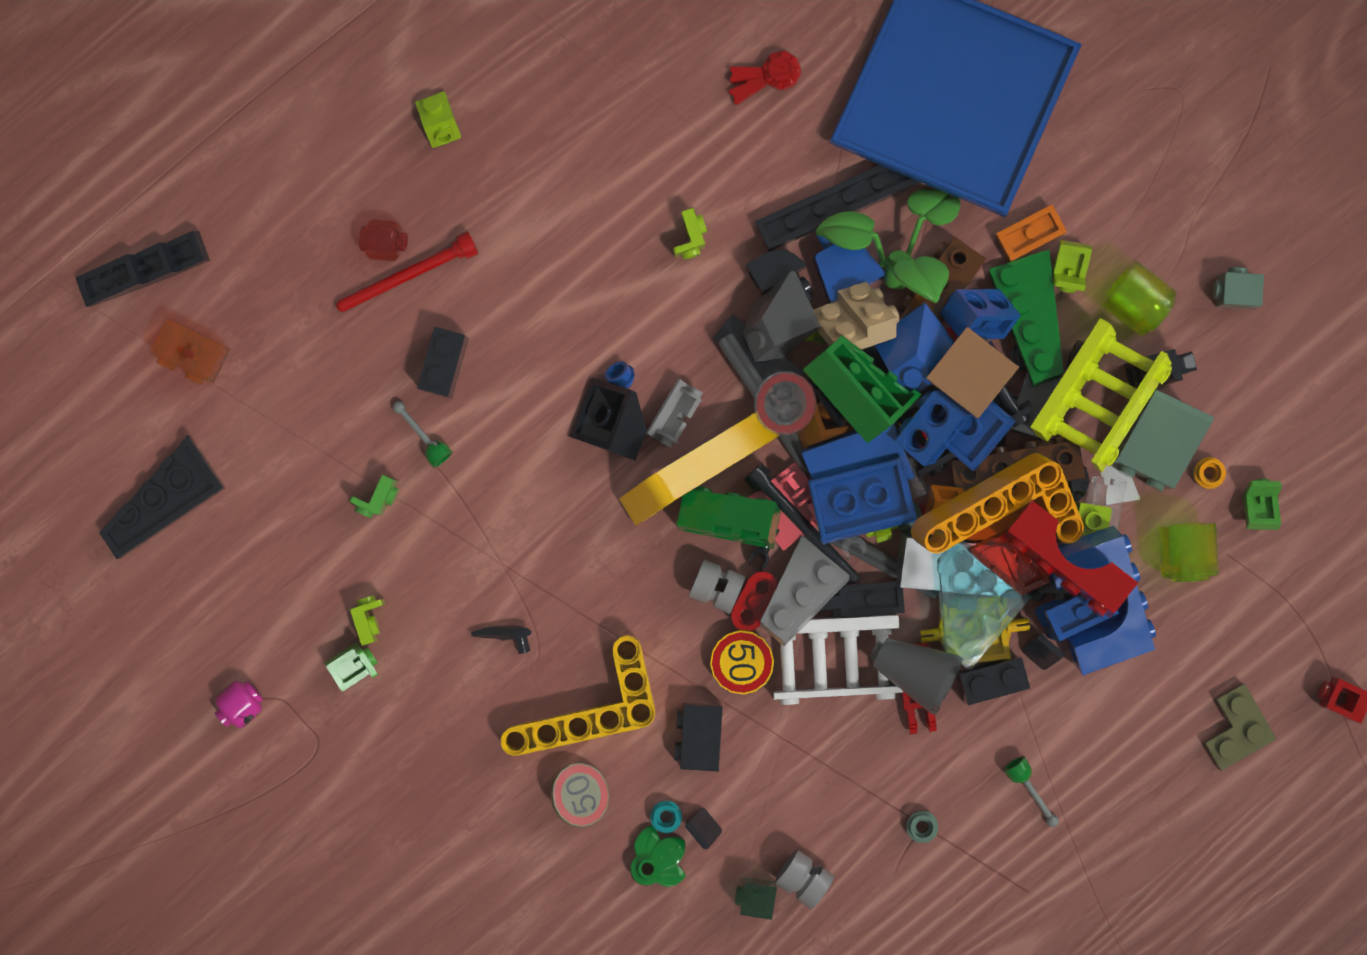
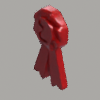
[729,50,802,105]

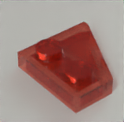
[967,528,1051,595]

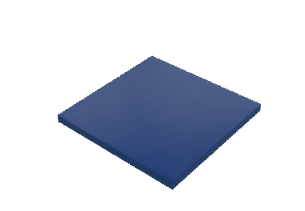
[830,0,1082,218]

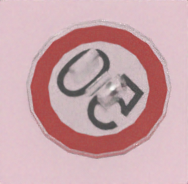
[754,371,816,435]

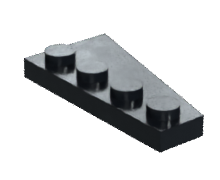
[99,435,225,559]

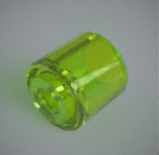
[1100,260,1177,336]
[1158,522,1219,582]

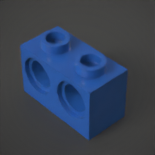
[940,289,1021,339]
[895,390,972,466]

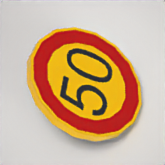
[710,630,774,694]

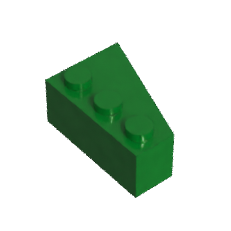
[803,336,922,444]
[676,486,781,549]

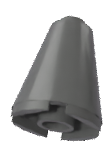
[870,638,964,715]

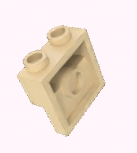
[813,282,899,349]

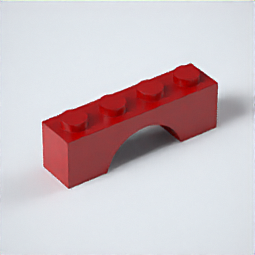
[1006,500,1138,618]

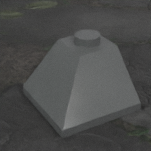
[743,271,821,362]

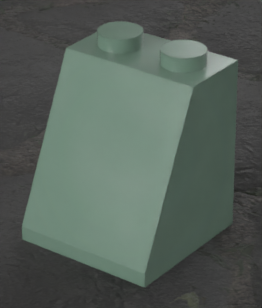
[1113,389,1215,492]

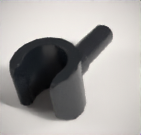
[748,529,780,571]

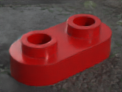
[731,571,778,632]

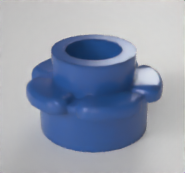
[605,361,635,389]

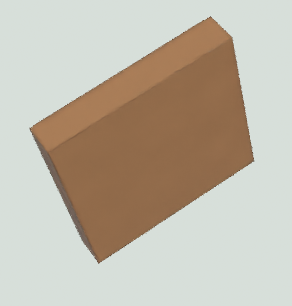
[926,327,1019,419]

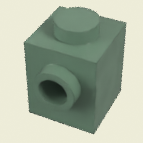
[1212,267,1264,310]

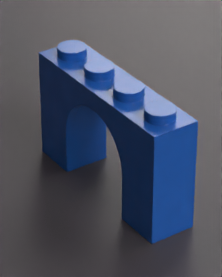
[1048,526,1156,675]

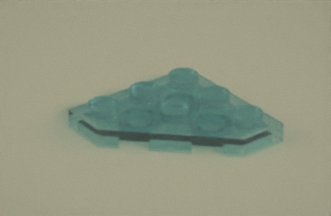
[937,540,1032,670]

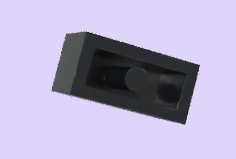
[417,327,469,399]
[956,655,1031,706]
[674,702,723,772]

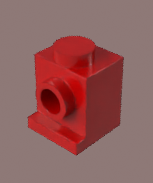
[1318,677,1367,724]

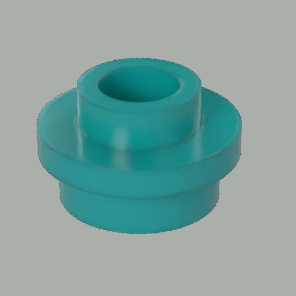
[650,800,682,833]

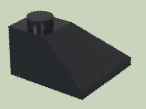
[569,378,647,461]

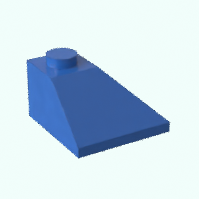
[875,302,955,392]

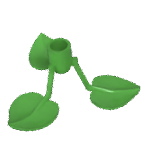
[816,189,961,303]

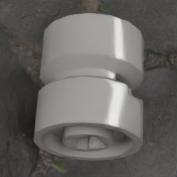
[688,559,746,614]
[774,849,835,909]

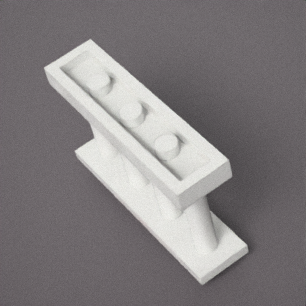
[773,614,903,705]

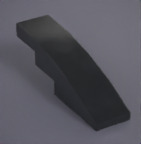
[76,231,210,307]

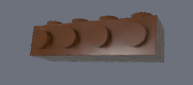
[898,237,986,324]
[950,436,1085,492]

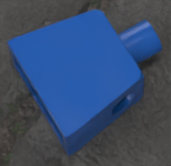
[813,234,885,304]

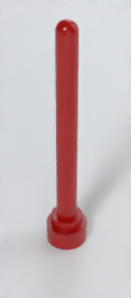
[336,231,479,312]

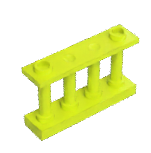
[1031,318,1172,472]

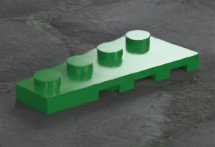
[988,249,1064,387]

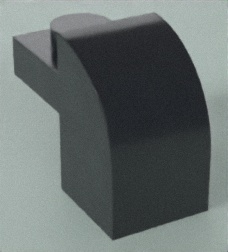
[745,250,813,302]

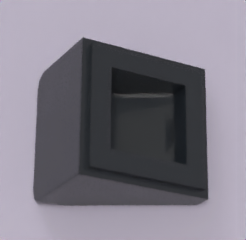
[1021,633,1064,670]
[685,808,722,850]

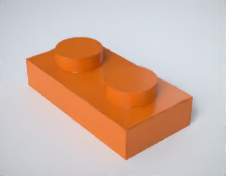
[995,204,1067,262]

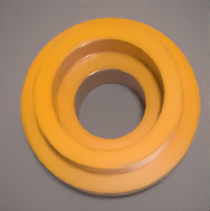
[1193,457,1226,489]

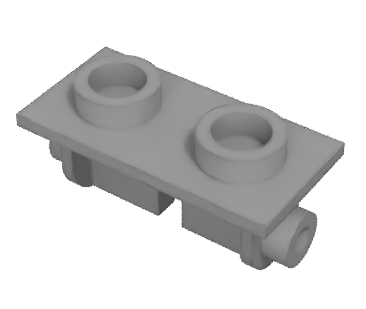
[646,378,703,448]

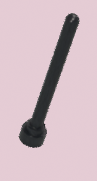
[744,463,860,584]

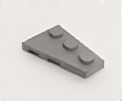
[760,536,850,646]

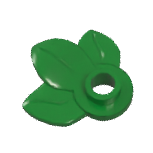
[630,825,686,887]

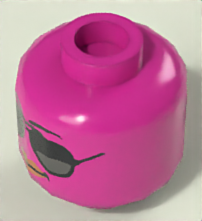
[215,681,264,728]

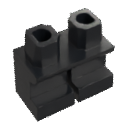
[1124,349,1197,389]

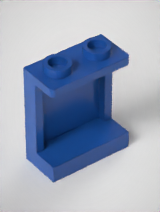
[1034,594,1119,641]

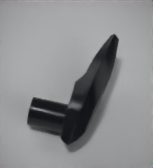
[471,625,532,654]

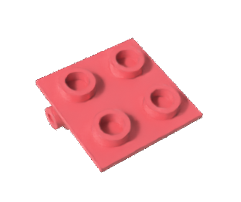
[749,462,818,551]

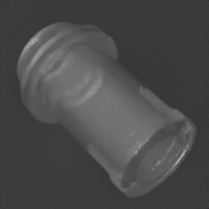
[908,457,930,499]

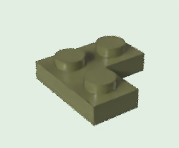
[1203,683,1276,771]

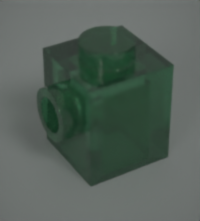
[734,877,777,920]

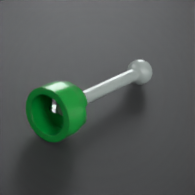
[393,401,453,468]
[1003,756,1059,827]

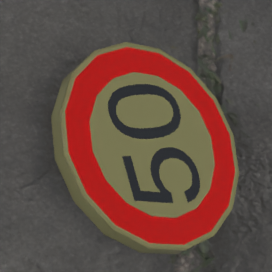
[550,763,610,828]

